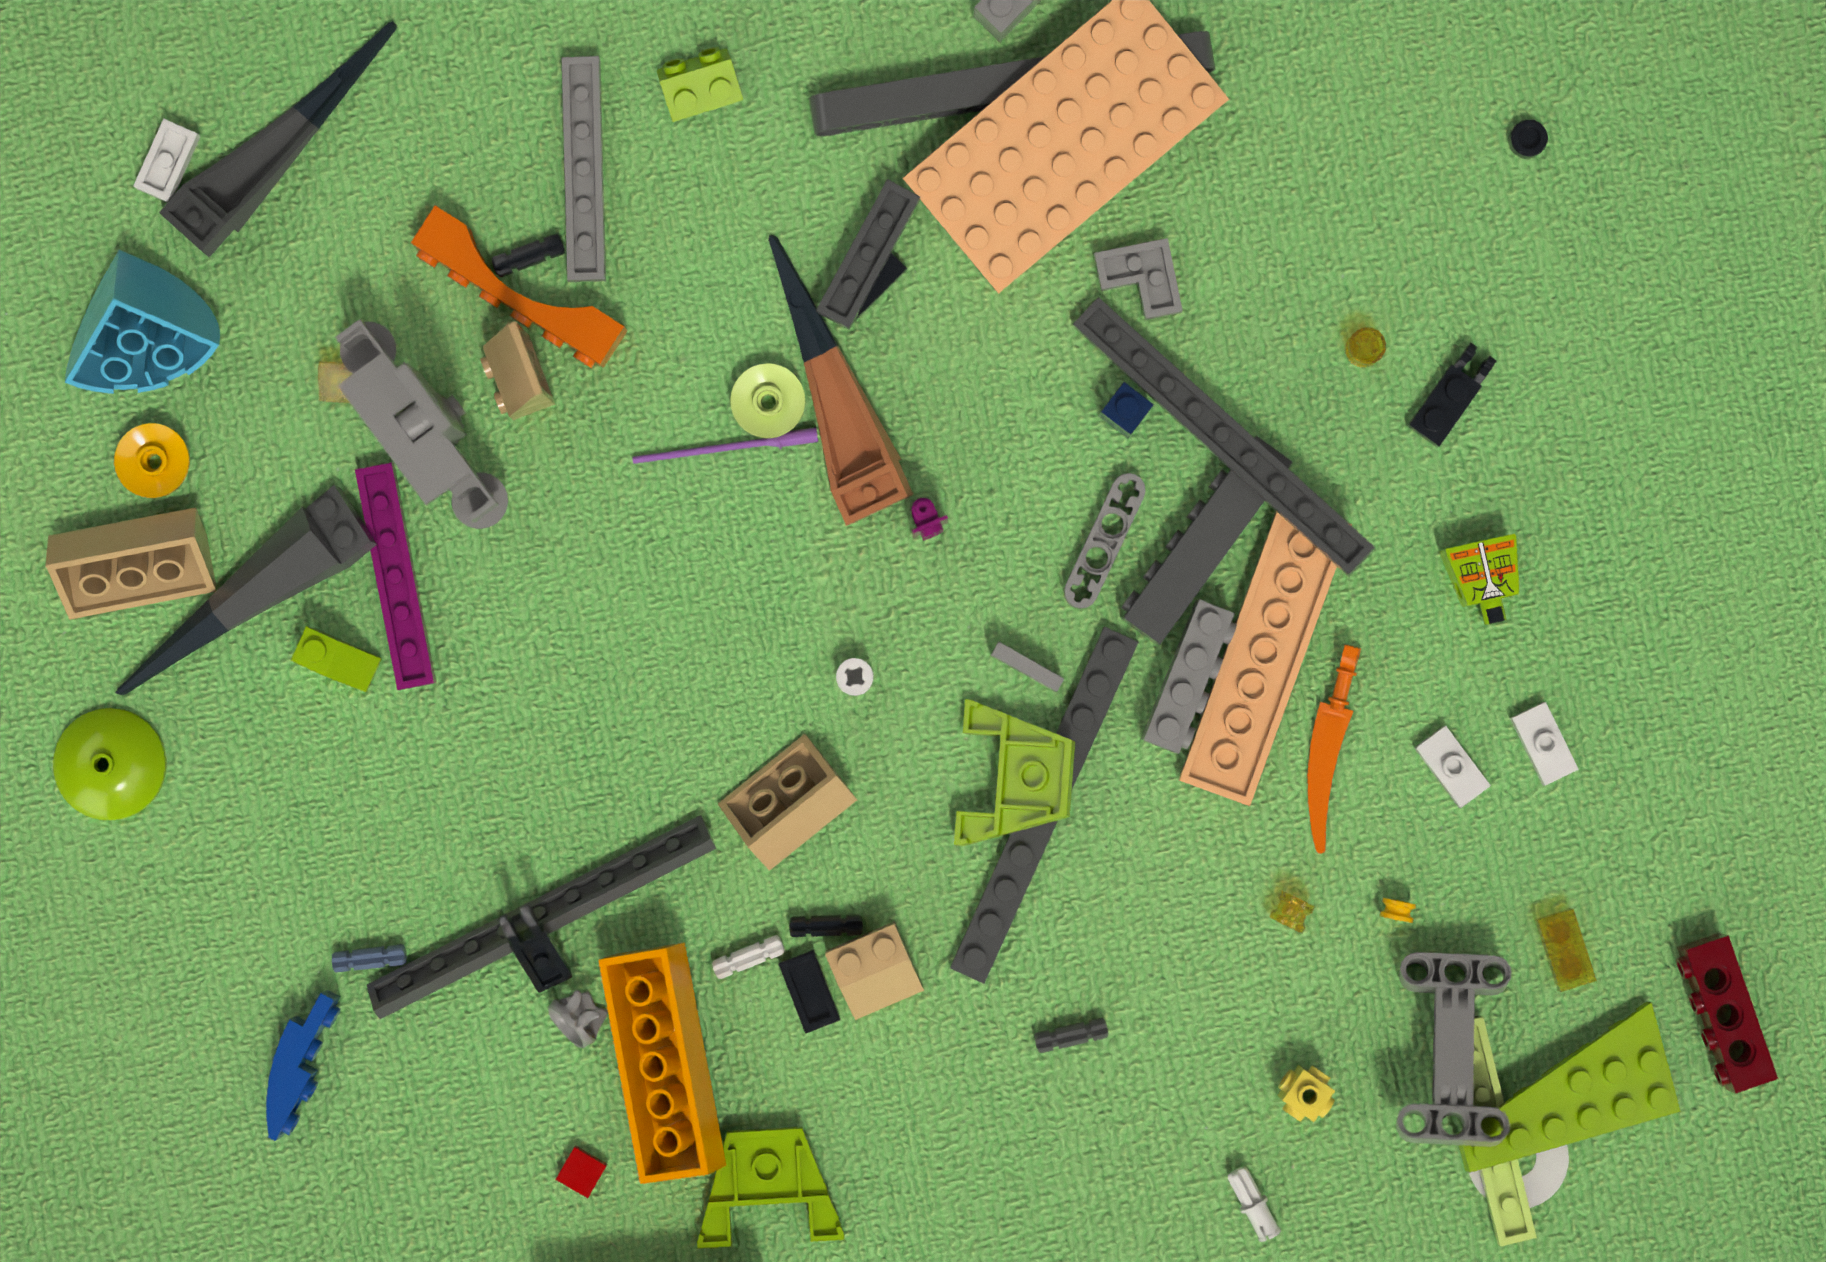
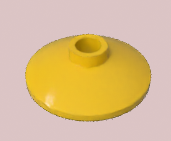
[114,423,190,498]

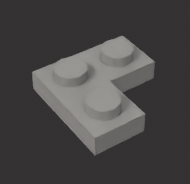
[1094,238,1183,320]

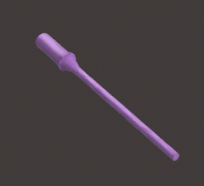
[632,427,818,464]

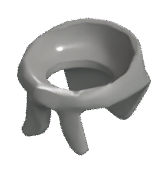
[548,990,608,1048]

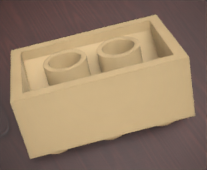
[718,734,857,871]

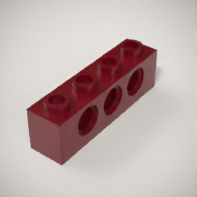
[1676,933,1778,1094]

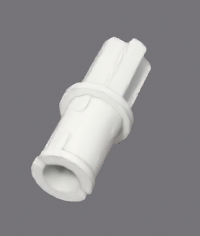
[1228,1167,1281,1242]

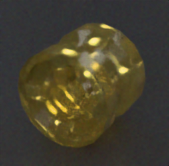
[1345,327,1386,368]
[1269,890,1315,934]

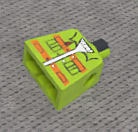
[1439,533,1519,625]

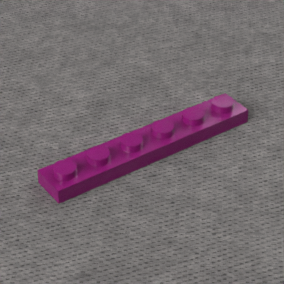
[355,462,436,690]

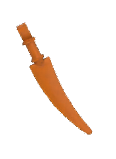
[1308,645,1362,854]

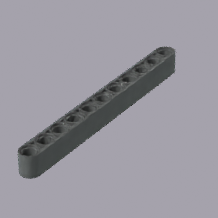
[809,31,1216,136]

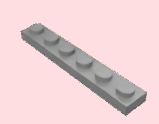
[562,56,606,282]

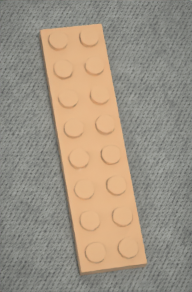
[1178,511,1352,806]

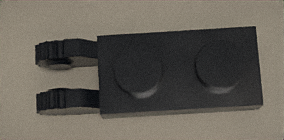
[1407,342,1497,448]
[498,903,573,993]

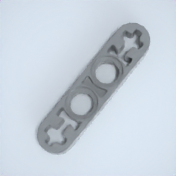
[1064,473,1146,609]

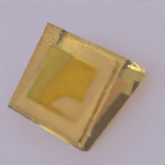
[318,361,353,404]

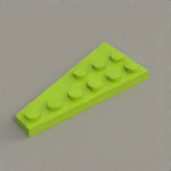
[1457,1001,1681,1173]

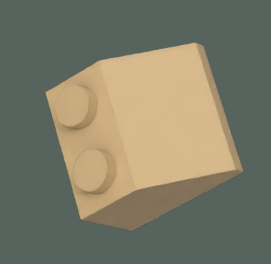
[825,921,924,1020]

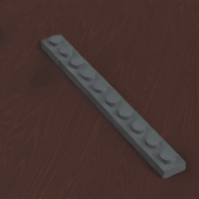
[1073,297,1375,577]
[950,627,1139,984]
[366,815,717,1019]

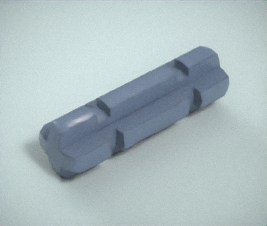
[332,944,407,972]

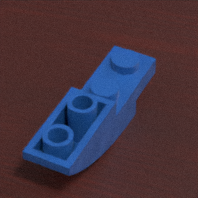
[266,990,341,1141]

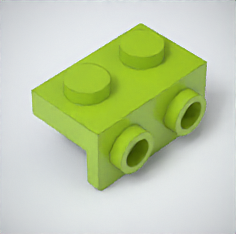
[657,47,743,122]

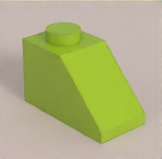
[290,626,382,692]

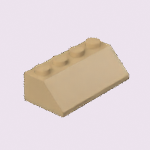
[45,507,216,620]

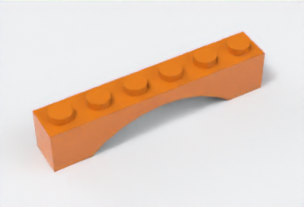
[411,205,628,369]

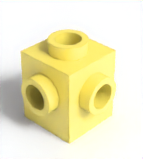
[1277,1065,1335,1122]

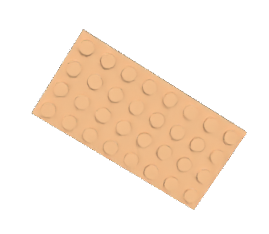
[903,0,1229,294]

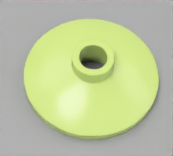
[730,363,805,438]

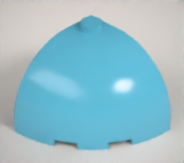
[64,250,220,394]

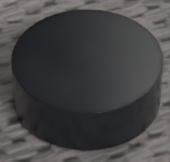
[1508,120,1548,159]

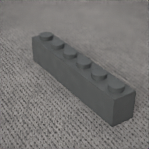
[1121,436,1293,645]

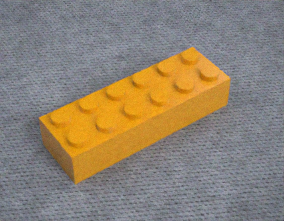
[598,942,727,1184]

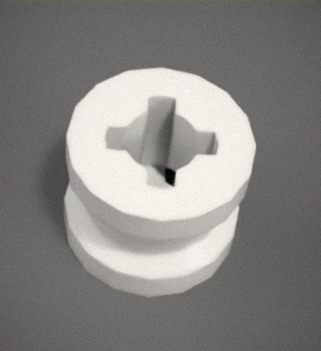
[836,658,874,696]

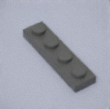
[816,179,920,330]

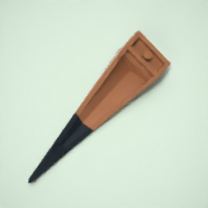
[769,235,914,526]

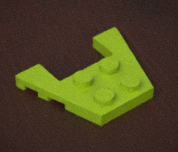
[954,699,1075,846]
[697,1127,845,1249]

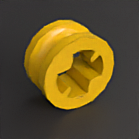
[1379,898,1416,923]

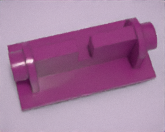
[912,498,948,541]

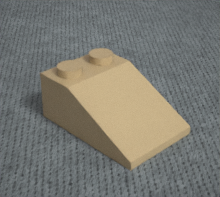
[480,321,555,420]

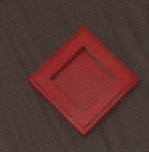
[555,1145,608,1199]

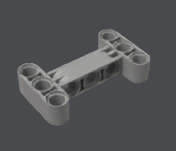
[1396,952,1511,1147]

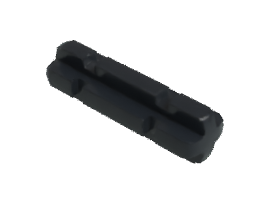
[492,234,565,277]
[789,915,863,937]

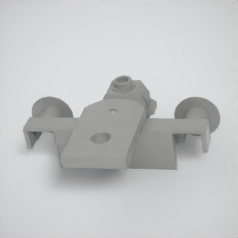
[335,319,508,529]

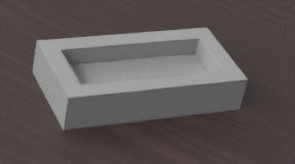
[990,642,1064,692]

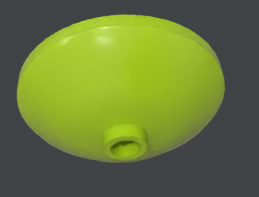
[53,708,167,820]

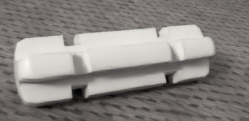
[712,935,785,979]

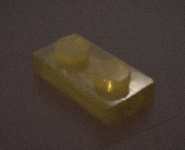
[1535,908,1597,992]

